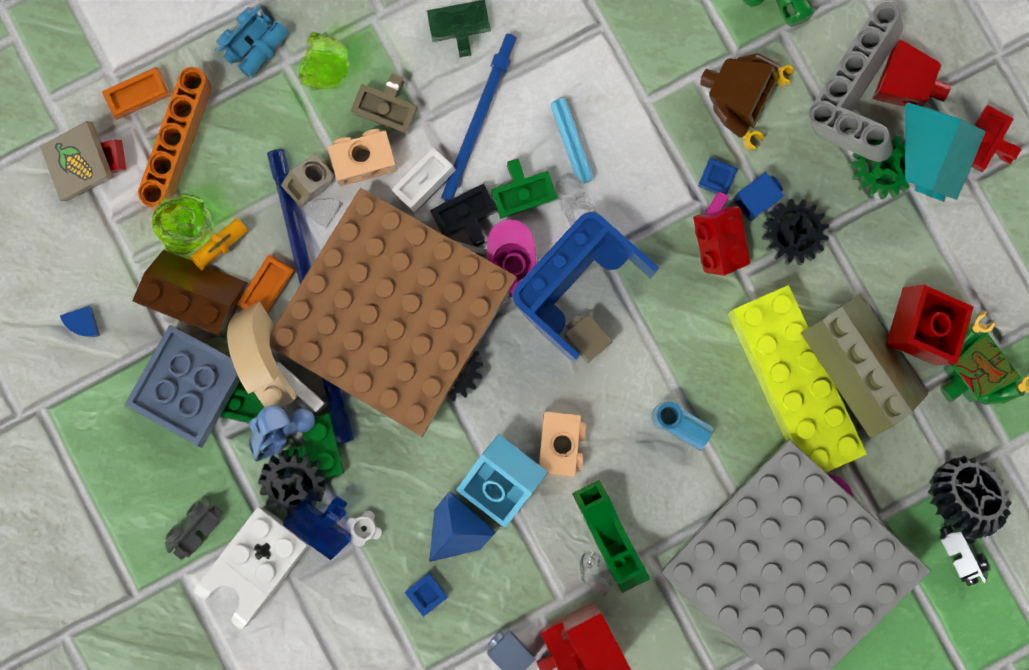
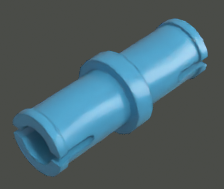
[237,21,290,79]

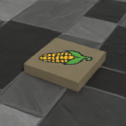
[40,121,113,202]

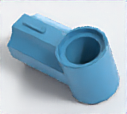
[652,402,714,451]

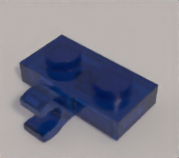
[283,496,351,561]

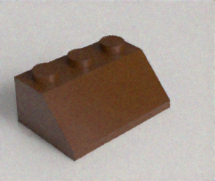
[132,250,247,338]

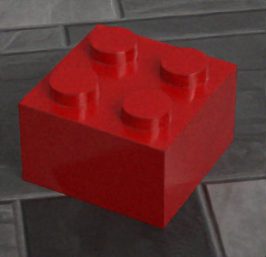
[886,284,974,366]

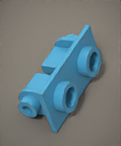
[215,6,272,65]

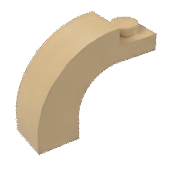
[227,302,297,408]

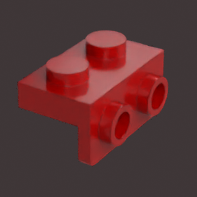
[693,206,750,276]

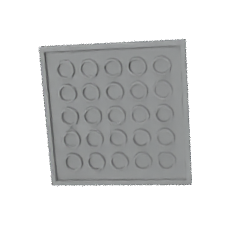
[661,439,931,670]

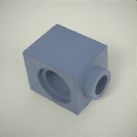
[487,629,536,670]

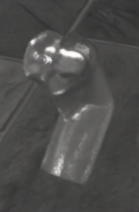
[579,551,613,597]

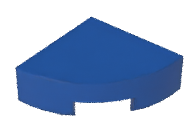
[60,306,100,337]

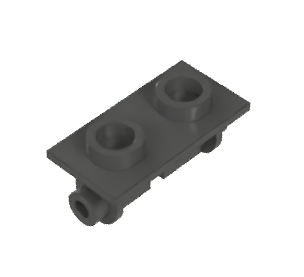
[165,496,224,560]

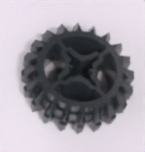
[928,455,1012,540]

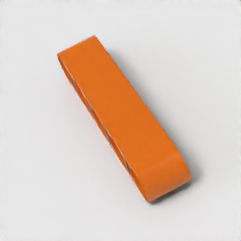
[138,67,212,212]

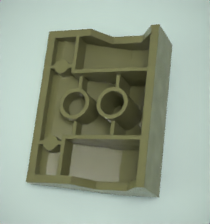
[801,293,928,437]

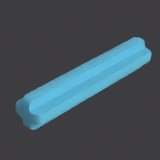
[551,98,593,184]

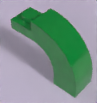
[572,480,650,593]

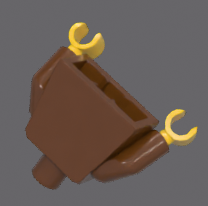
[700,53,794,150]

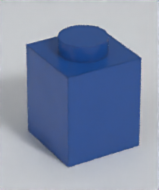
[733,172,784,222]

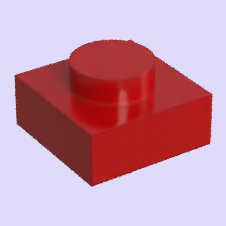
[101,139,127,173]

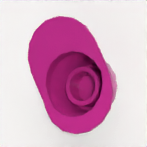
[487,219,536,294]

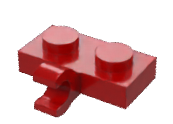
[971,104,1022,172]

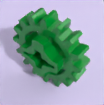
[850,135,910,199]

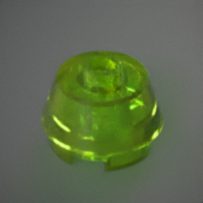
[298,31,349,91]
[152,193,214,254]

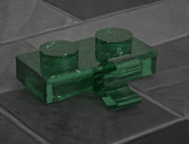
[426,0,491,58]

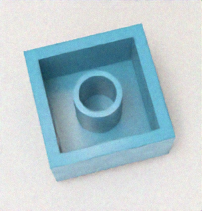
[456,434,548,528]

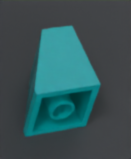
[905,102,986,202]

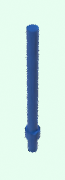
[441,33,517,201]

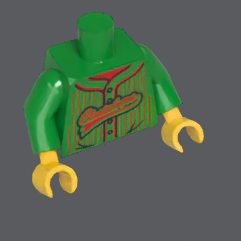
[940,311,1029,405]

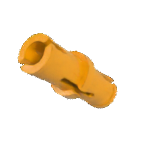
[189,217,249,271]

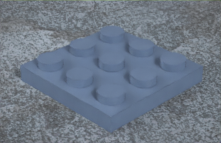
[124,325,240,448]

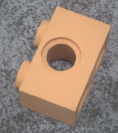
[327,129,398,187]
[538,412,586,477]

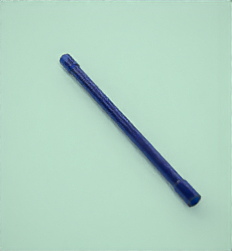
[267,149,354,445]

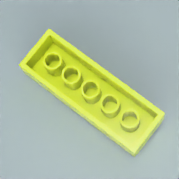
[728,285,867,472]

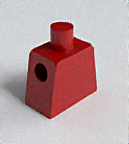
[872,39,951,107]

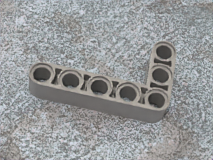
[808,2,903,162]

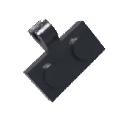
[430,183,498,247]

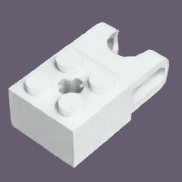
[194,506,312,630]

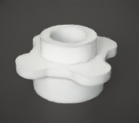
[346,511,382,547]

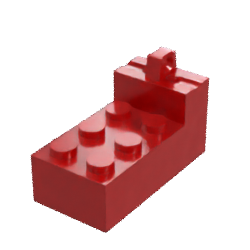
[536,601,631,670]

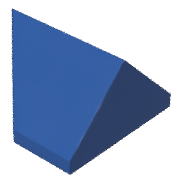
[429,491,496,562]

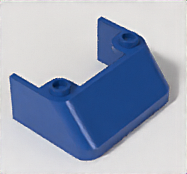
[513,212,659,363]

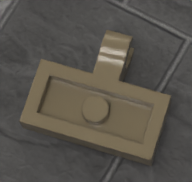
[350,73,418,136]

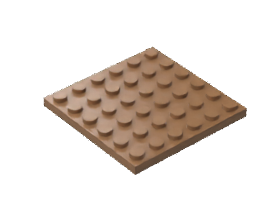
[270,187,517,437]

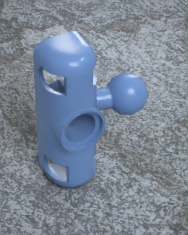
[249,405,315,461]

